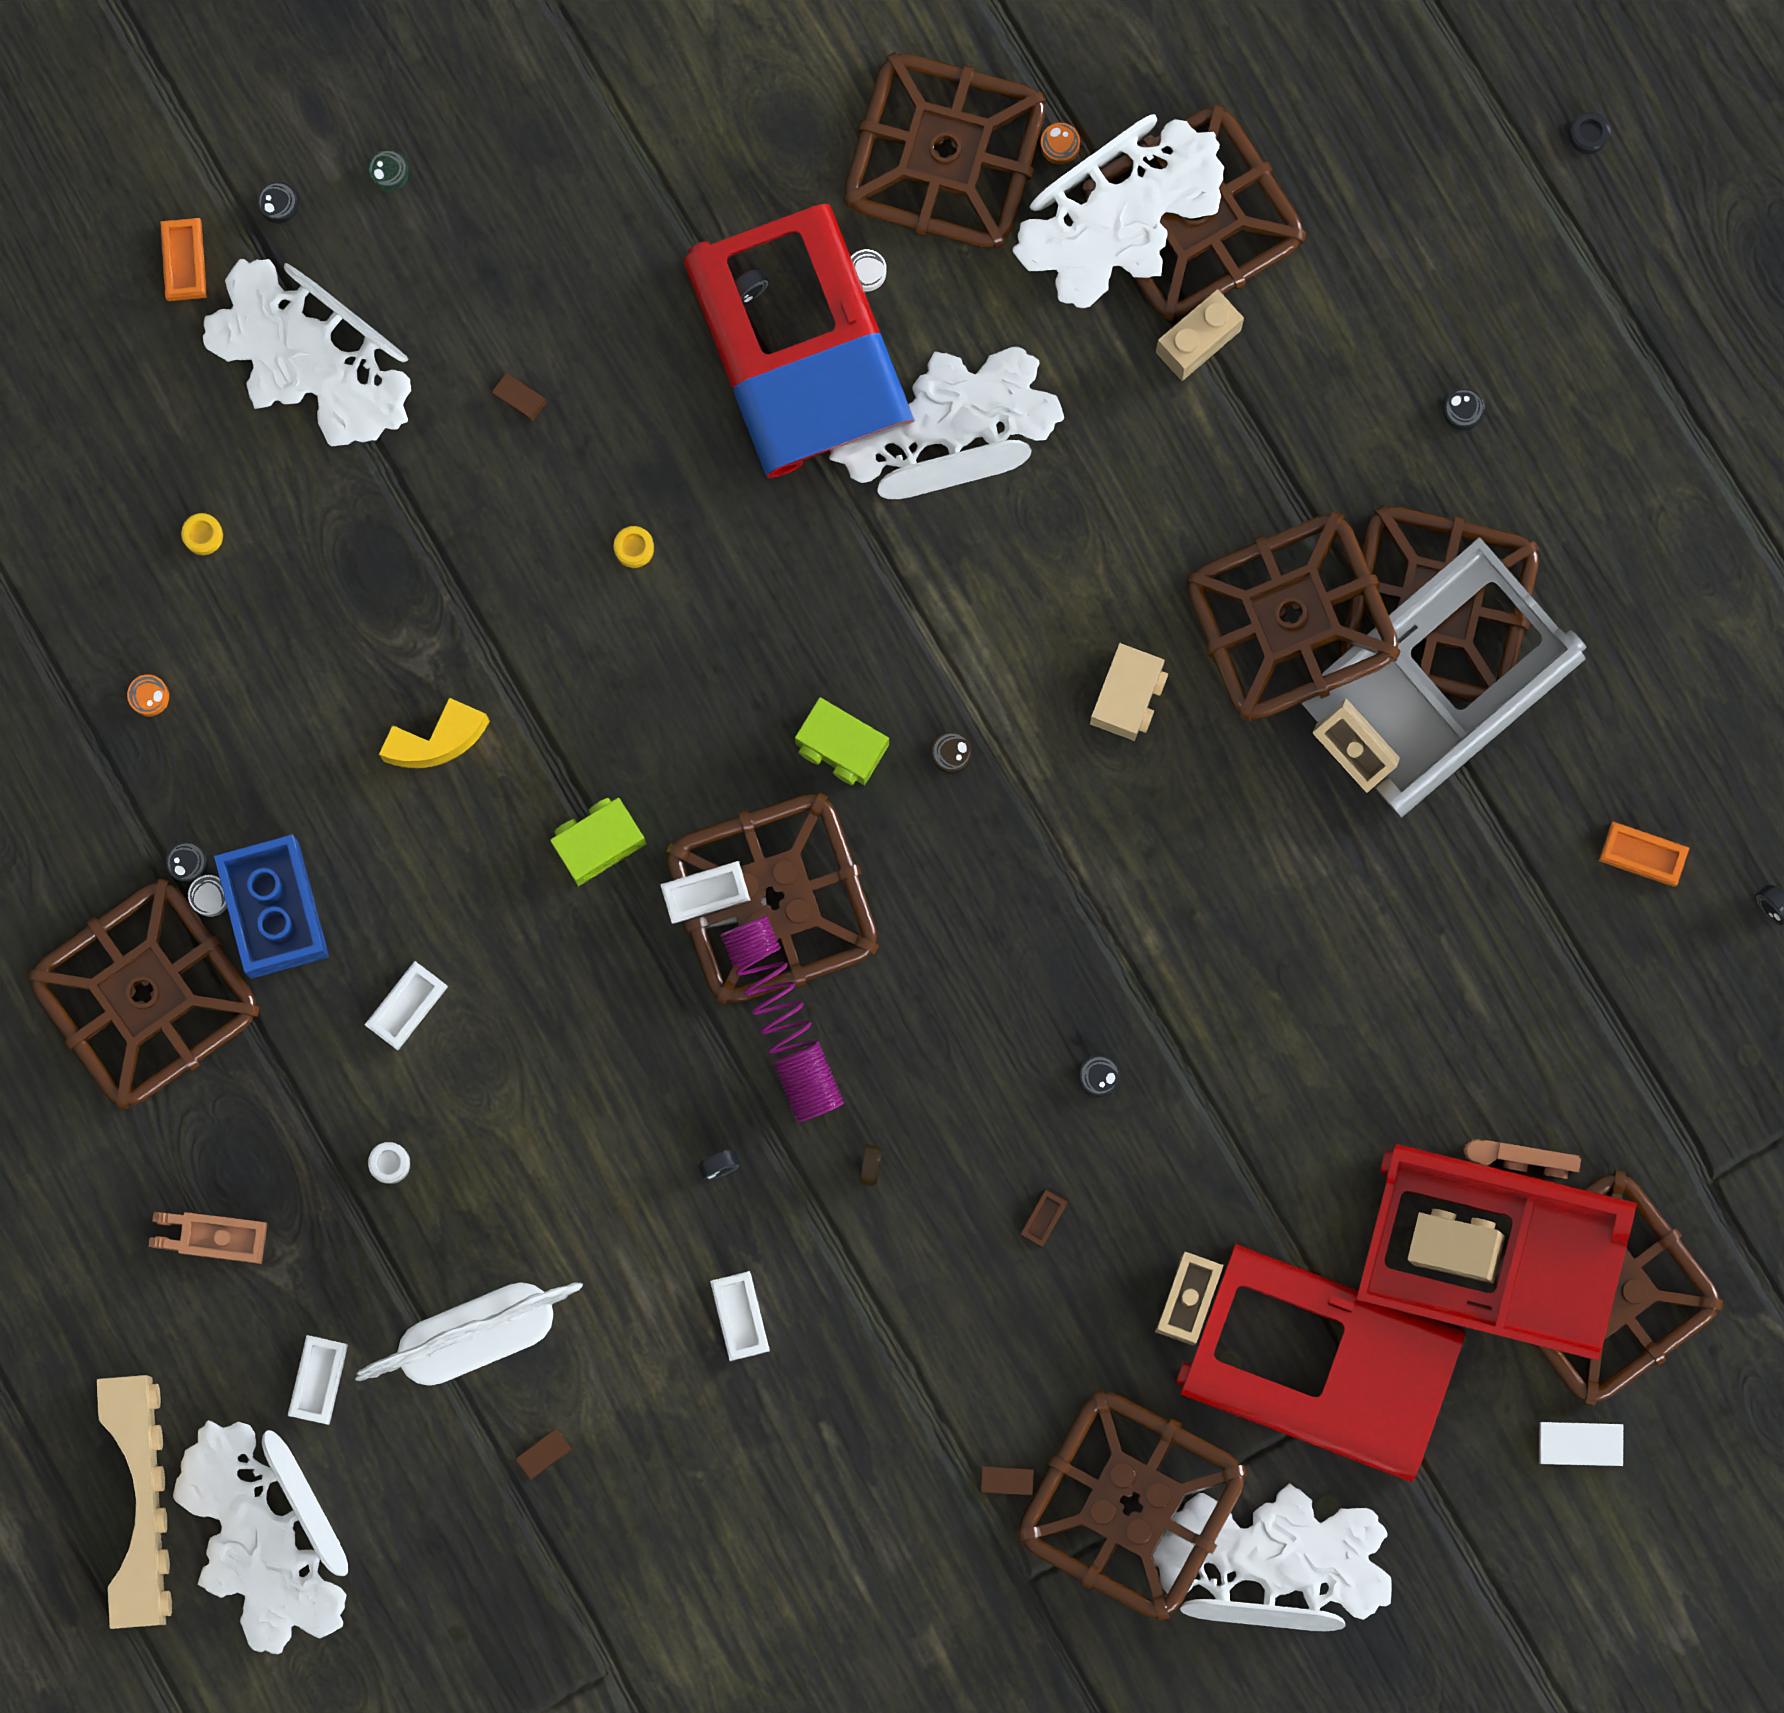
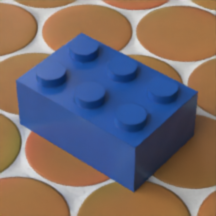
[214,834,329,979]

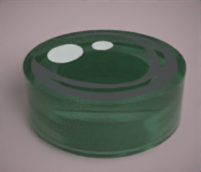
[368,149,409,191]

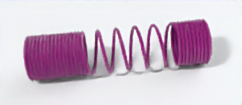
[720,916,845,1123]

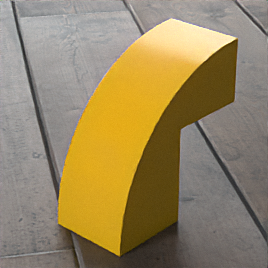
[379,698,490,768]

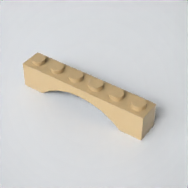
[97,1375,172,1629]

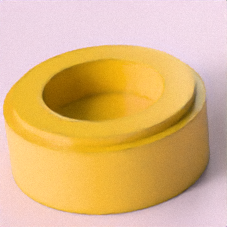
[181,513,223,555]
[614,526,654,568]

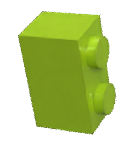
[795,697,889,786]
[550,798,646,886]

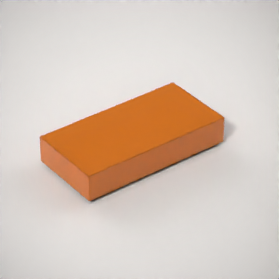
[160,218,207,301]
[1598,822,1689,887]

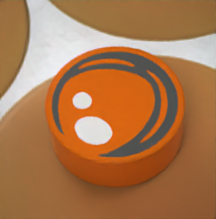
[1040,123,1080,165]
[127,675,169,717]

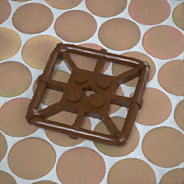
[843,52,1047,249]
[1082,104,1306,321]
[1340,505,1540,701]
[1186,512,1401,722]
[665,792,879,1005]
[28,879,260,1109]
[1493,1170,1723,1406]
[1017,1389,1248,1622]

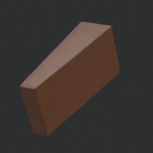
[492,373,547,422]
[1021,1189,1068,1247]
[516,1428,572,1480]
[981,1466,1034,1496]

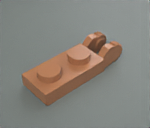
[1463,1139,1581,1179]
[148,1212,267,1264]

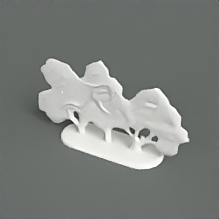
[1013,114,1224,308]
[203,259,411,446]
[829,347,1064,499]
[355,1282,583,1386]
[173,1420,348,1654]
[1153,1483,1391,1631]

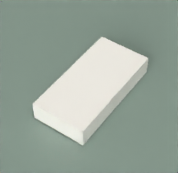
[660,861,751,924]
[365,961,448,1050]
[710,1271,770,1361]
[288,1335,348,1425]
[1539,1422,1623,1466]

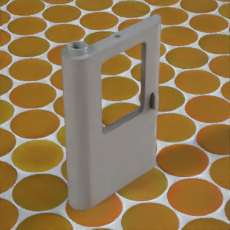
[1301,537,1587,818]

